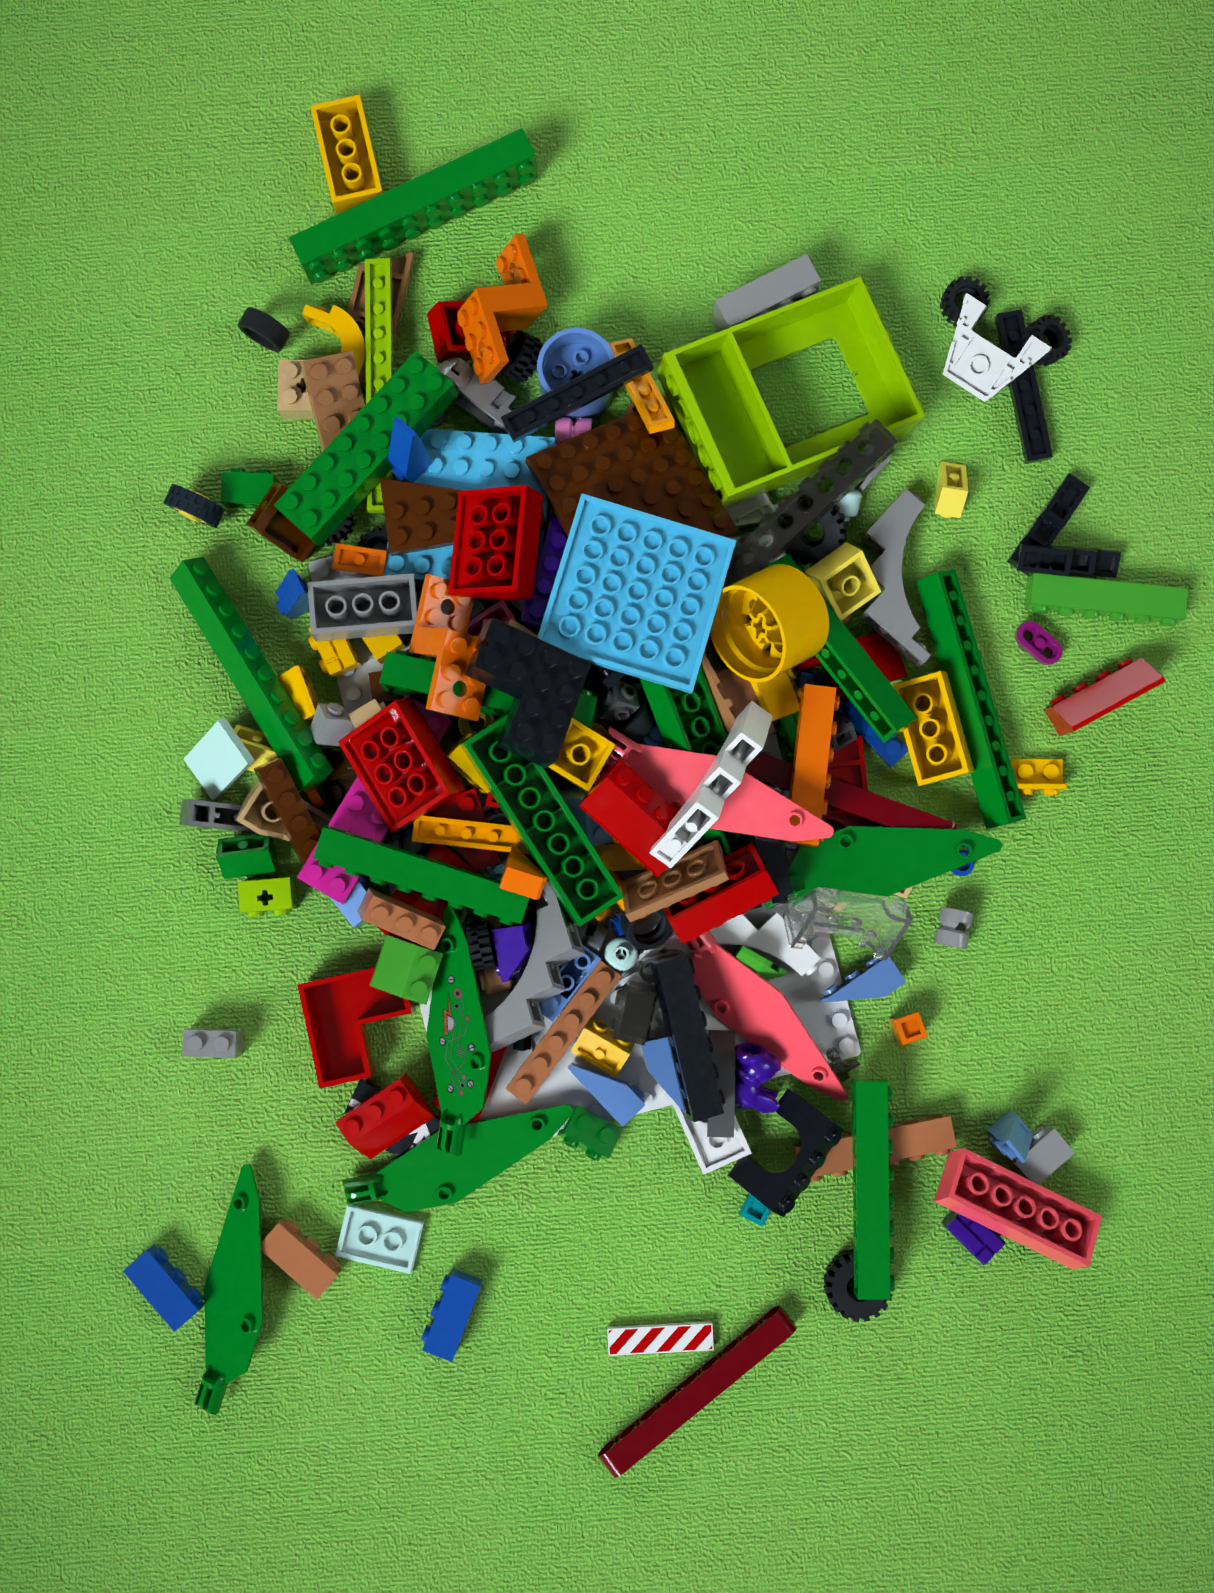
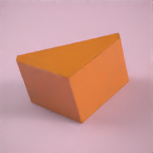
[499,846,548,900]

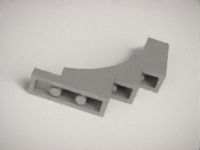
[860,489,931,669]
[484,881,585,1052]

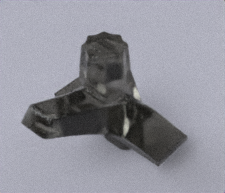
[826,1047,860,1082]

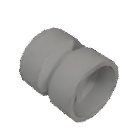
[934,907,974,950]

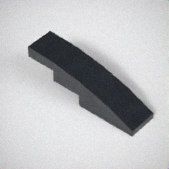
[1007,473,1090,576]
[1016,544,1121,578]

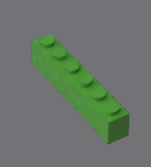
[1024,573,1188,627]

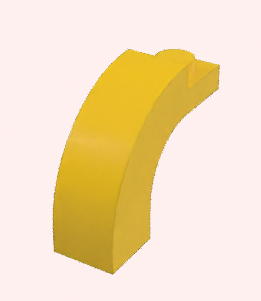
[302,304,366,386]

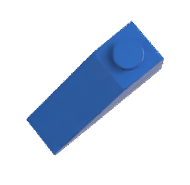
[388,416,433,483]
[275,569,309,620]

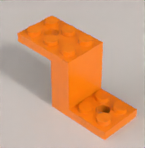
[457,233,548,385]
[409,574,488,721]

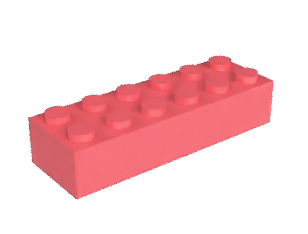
[934,1148,1102,1269]

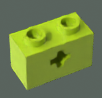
[238,877,297,918]

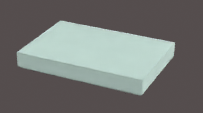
[184,718,255,801]
[335,1204,425,1274]

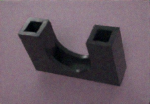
[685,836,794,910]
[728,1089,844,1217]

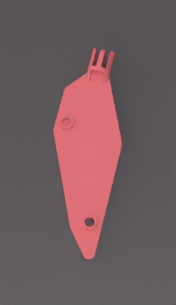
[604,727,834,841]
[686,931,848,1102]

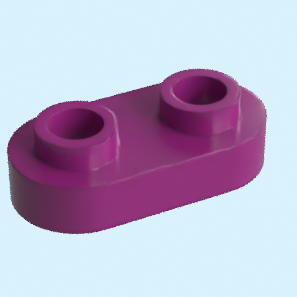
[1015,621,1063,665]

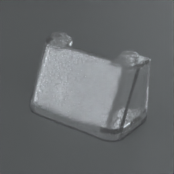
[783,887,913,960]

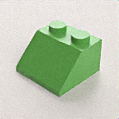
[370,934,443,1005]

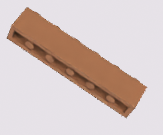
[505,959,622,1105]
[793,1113,957,1182]

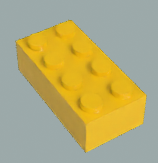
[310,94,384,214]
[892,671,975,786]

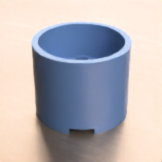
[537,328,615,422]

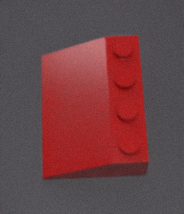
[448,485,543,600]
[338,697,465,833]

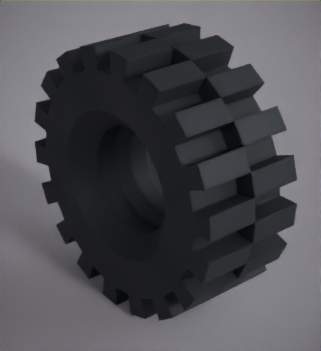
[780,497,848,566]
[823,1249,893,1322]

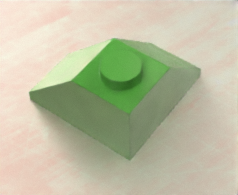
[733,945,787,981]

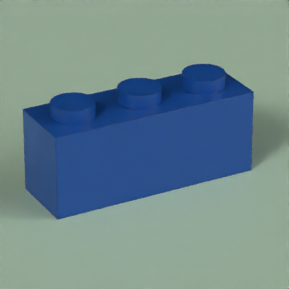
[123,1244,205,1332]
[421,1269,483,1362]

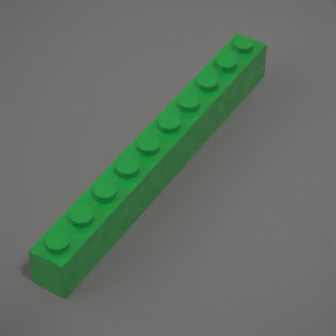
[170,557,334,792]
[916,569,1027,829]

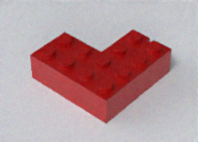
[297,967,415,1089]

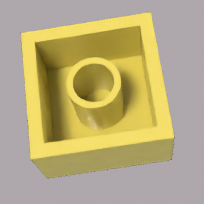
[805,542,881,620]

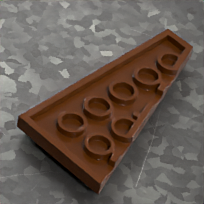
[380,478,546,556]

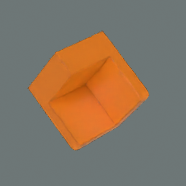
[889,1011,928,1045]

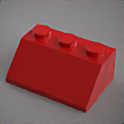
[335,1072,436,1159]

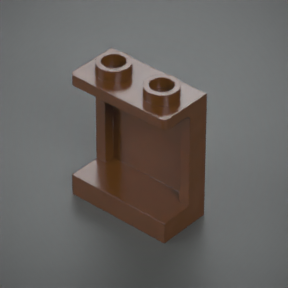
[246,482,315,563]

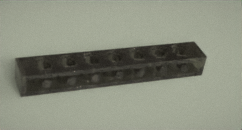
[726,418,899,584]

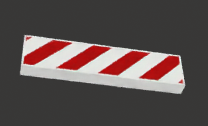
[607,1321,714,1356]

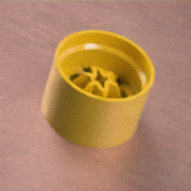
[710,564,829,682]

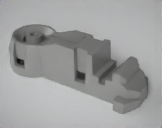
[437,357,529,436]

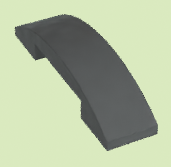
[707,1030,735,1138]

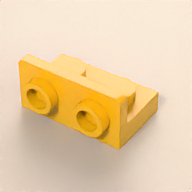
[1010,759,1067,795]
[571,1017,635,1078]

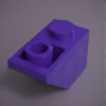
[491,922,534,983]

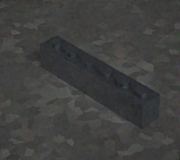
[650,953,725,1122]

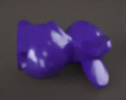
[735,1043,781,1114]

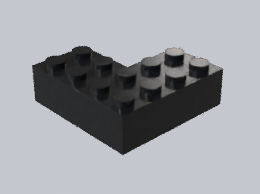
[465,617,591,768]

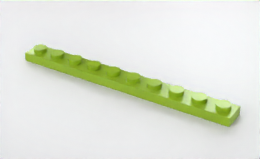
[365,258,394,513]

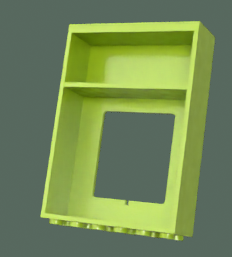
[656,276,925,509]

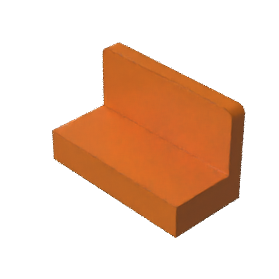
[332,543,388,578]

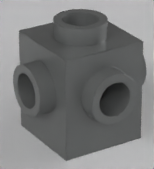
[597,681,640,725]

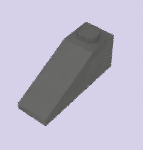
[179,799,256,833]

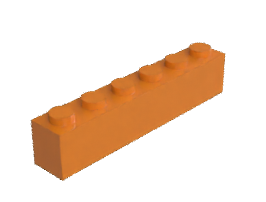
[784,684,840,847]

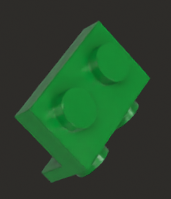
[557,1105,623,1161]

